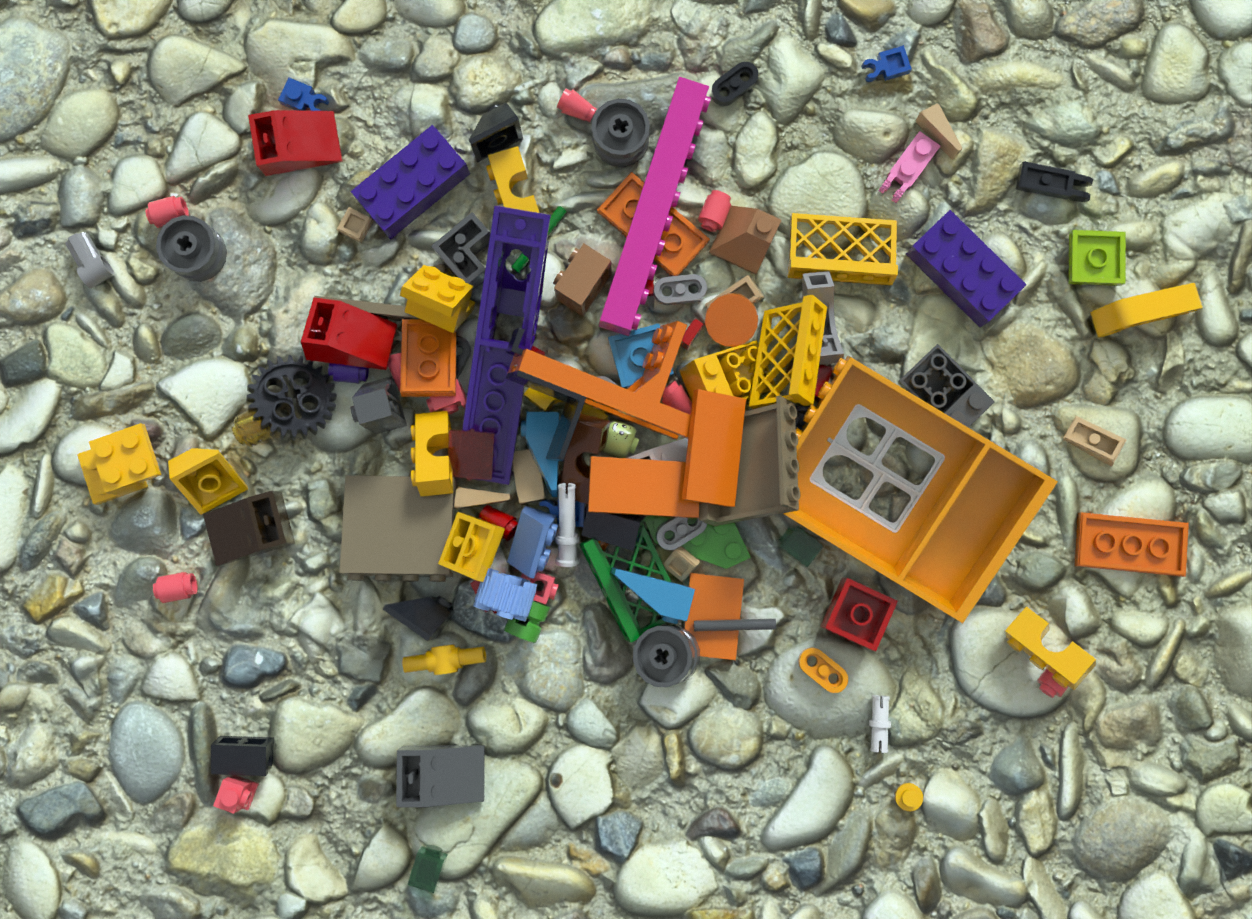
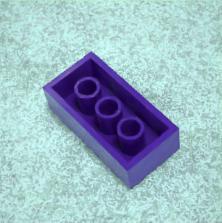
[350,125,470,240]
[906,210,1027,328]

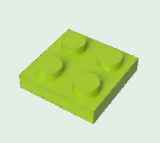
[1069,230,1126,286]

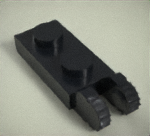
[1016,161,1093,202]

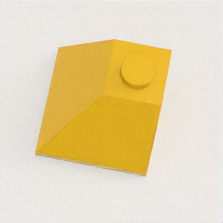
[168,448,248,515]

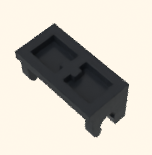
[581,508,646,551]
[211,736,274,776]

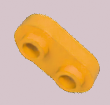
[798,647,848,693]

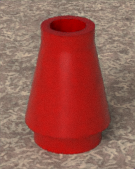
[479,504,518,541]

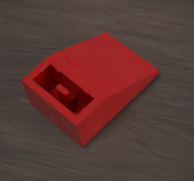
[248,110,343,176]
[301,297,397,370]

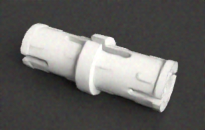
[869,695,891,753]

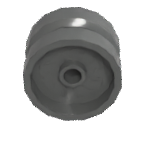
[592,98,650,167]
[156,215,227,282]
[633,625,700,687]

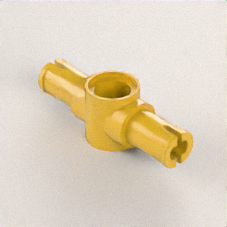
[402,644,486,675]

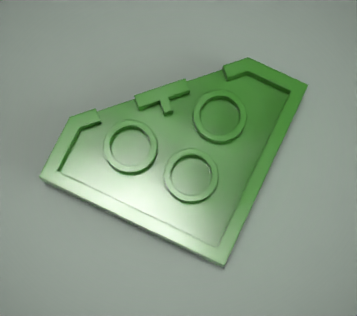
[645,516,751,569]

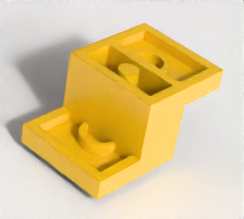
[400,265,476,333]
[77,423,161,505]
[438,512,505,582]

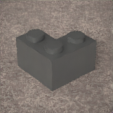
[431,212,490,291]

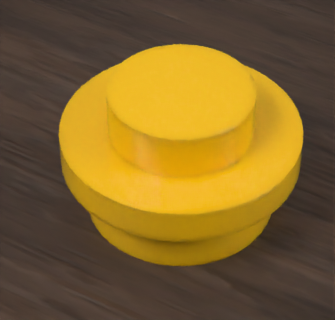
[895,783,923,812]

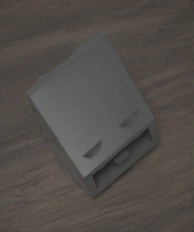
[899,344,995,428]
[396,745,485,807]

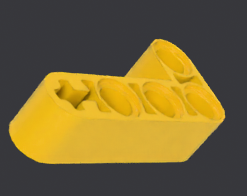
[1090,283,1203,338]

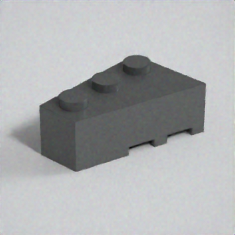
[350,376,407,434]

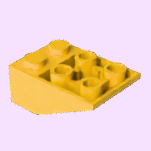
[679,340,776,401]

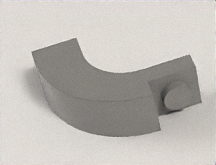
[802,271,844,365]

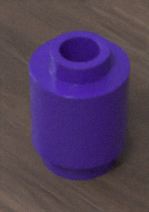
[328,363,369,384]

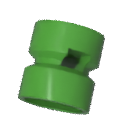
[504,600,550,643]

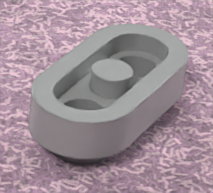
[654,274,707,305]
[656,517,707,550]

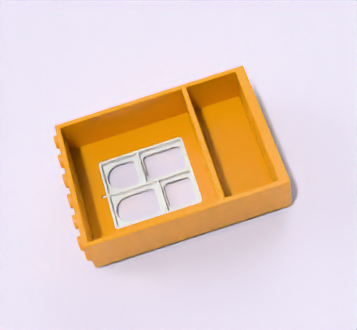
[783,356,1058,623]

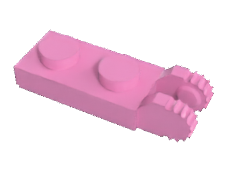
[878,131,941,203]

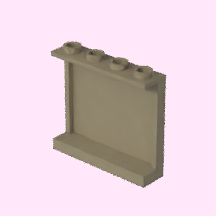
[699,396,800,526]
[339,475,458,582]

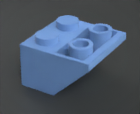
[507,506,559,579]

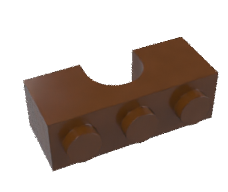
[557,414,610,504]

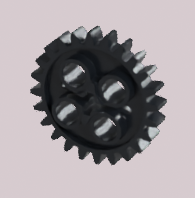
[246,355,337,441]

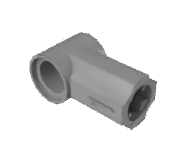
[65,232,115,289]

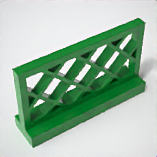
[579,525,671,643]

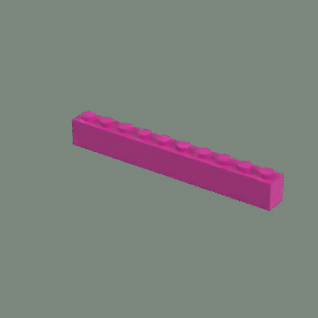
[599,76,711,336]

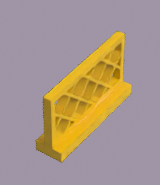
[787,213,898,285]
[749,294,827,409]

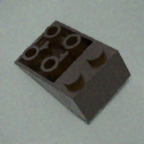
[203,490,295,566]

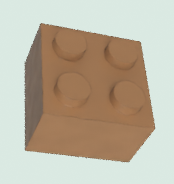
[553,243,612,317]

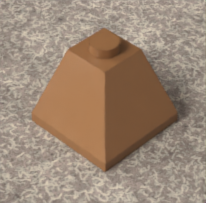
[709,206,781,275]

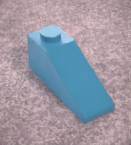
[521,412,560,497]
[610,567,695,624]

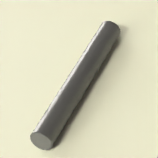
[694,619,776,632]

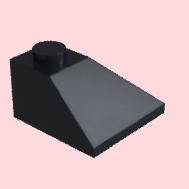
[469,103,523,162]
[383,596,455,641]

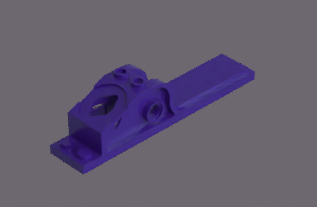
[456,205,551,485]

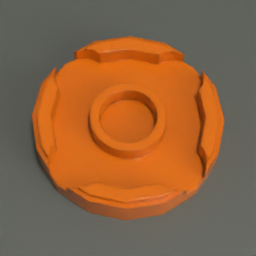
[705,293,758,347]

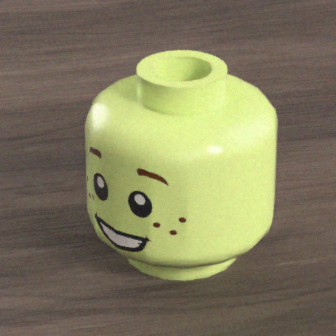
[602,420,640,458]

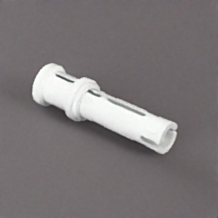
[555,483,580,567]

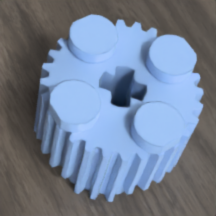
[473,568,537,621]

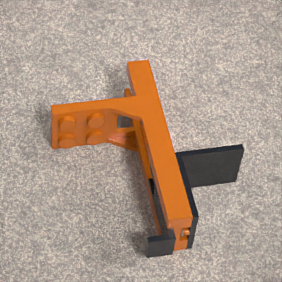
[506,321,691,461]

